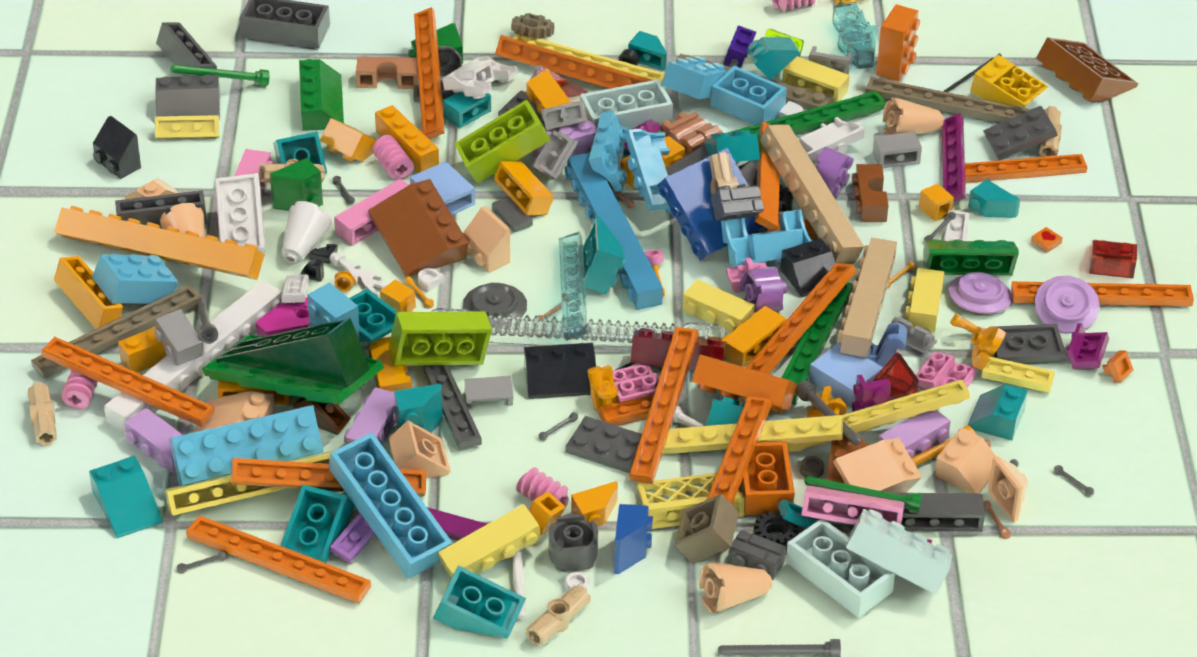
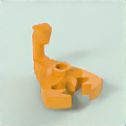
[950,313,1006,370]

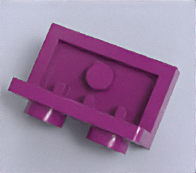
[1066,323,1109,369]
[852,374,891,412]

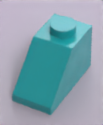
[628,31,667,71]
[443,92,491,128]
[968,179,1021,218]

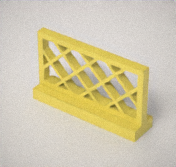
[637,473,744,529]

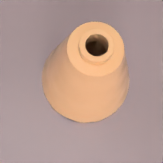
[883,98,944,135]
[160,203,205,238]
[699,562,772,613]

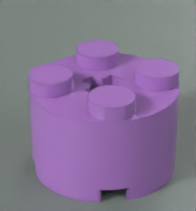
[816,147,854,198]
[740,266,787,312]

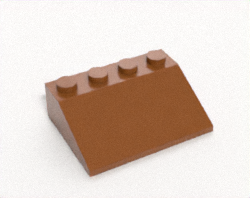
[1036,37,1139,102]
[368,179,469,277]

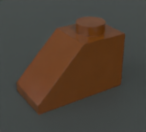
[292,397,351,434]

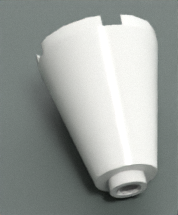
[282,201,332,264]

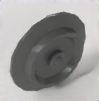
[463,282,527,328]

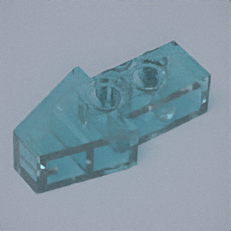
[832,3,878,69]

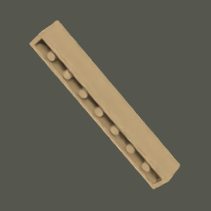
[760,125,865,263]
[837,237,897,358]

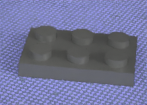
[983,106,1058,160]
[995,324,1066,363]
[565,416,642,474]

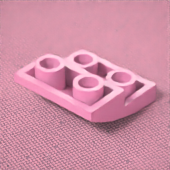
[913,352,977,390]
[613,364,659,402]

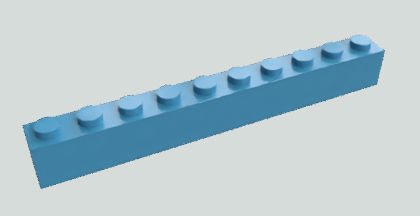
[564,152,663,310]

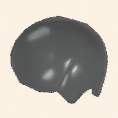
[438,46,462,77]

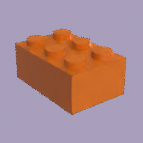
[876,4,920,82]
[740,442,795,515]

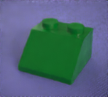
[270,158,323,211]

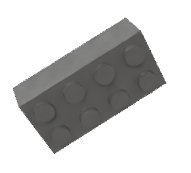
[239,0,330,49]

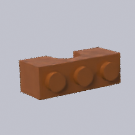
[851,164,889,222]

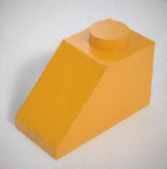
[571,481,618,527]

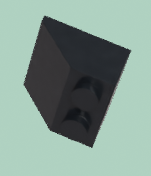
[93,116,141,179]
[780,238,835,297]

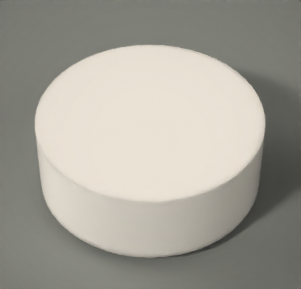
[565,572,590,592]

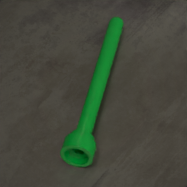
[170,65,270,86]
[804,476,922,513]

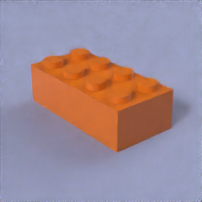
[692,355,798,413]

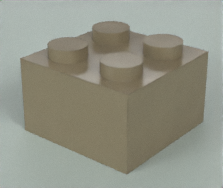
[674,494,739,564]

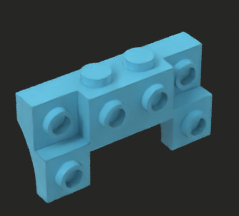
[589,110,631,192]
[625,129,671,213]
[721,210,812,266]

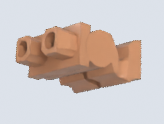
[661,112,723,156]

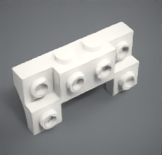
[442,56,518,99]
[799,117,865,167]

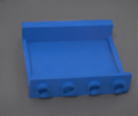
[657,148,765,261]

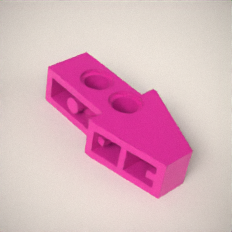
[256,297,309,336]

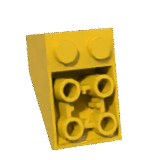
[970,55,1048,107]

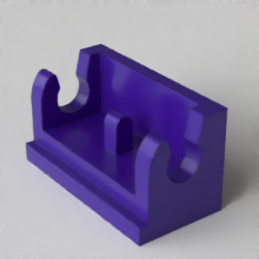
[723,25,757,68]

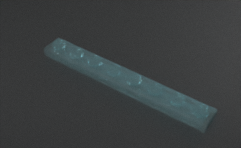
[559,231,588,341]

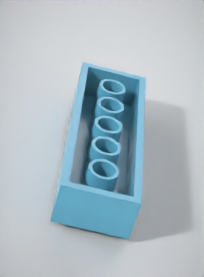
[168,405,324,486]
[328,432,452,579]

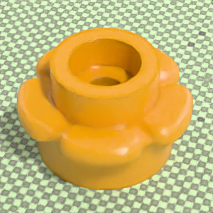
[334,271,356,292]

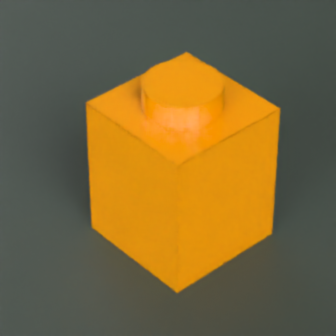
[919,183,954,221]
[380,279,416,312]
[529,491,566,535]

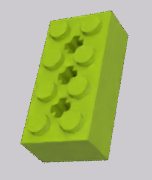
[454,100,551,184]
[388,311,492,366]

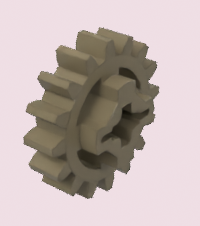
[511,13,555,39]

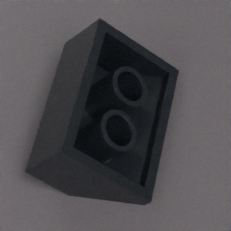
[524,342,596,399]

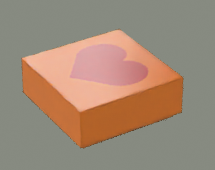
[1031,227,1063,252]

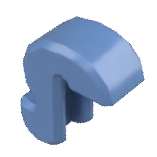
[868,323,907,369]

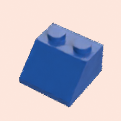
[614,504,653,574]

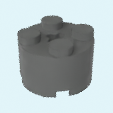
[548,514,598,572]

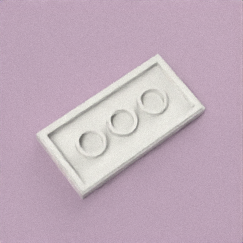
[215,173,266,253]

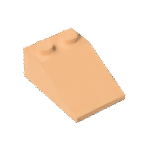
[193,391,275,433]
[833,438,922,493]

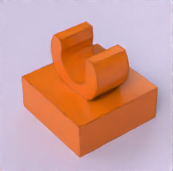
[1102,350,1134,382]

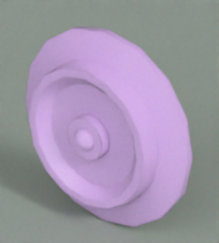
[948,272,1012,314]
[1034,276,1100,333]

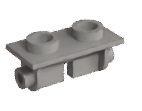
[891,316,937,354]

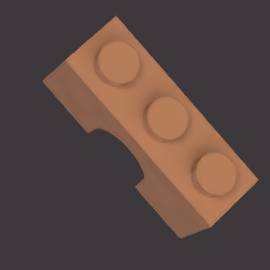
[355,56,419,89]

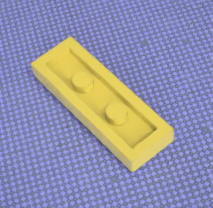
[155,115,220,139]
[981,357,1055,393]

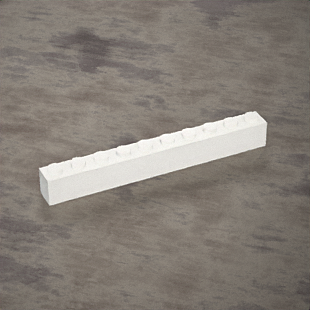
[104,281,282,433]

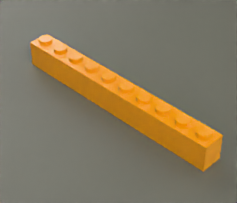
[54,206,265,280]

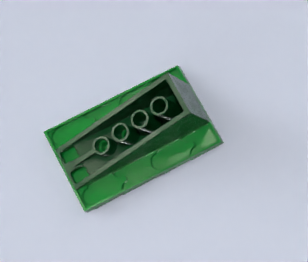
[202,318,384,404]

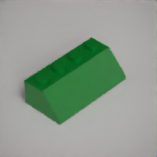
[299,59,344,131]
[923,239,1019,275]

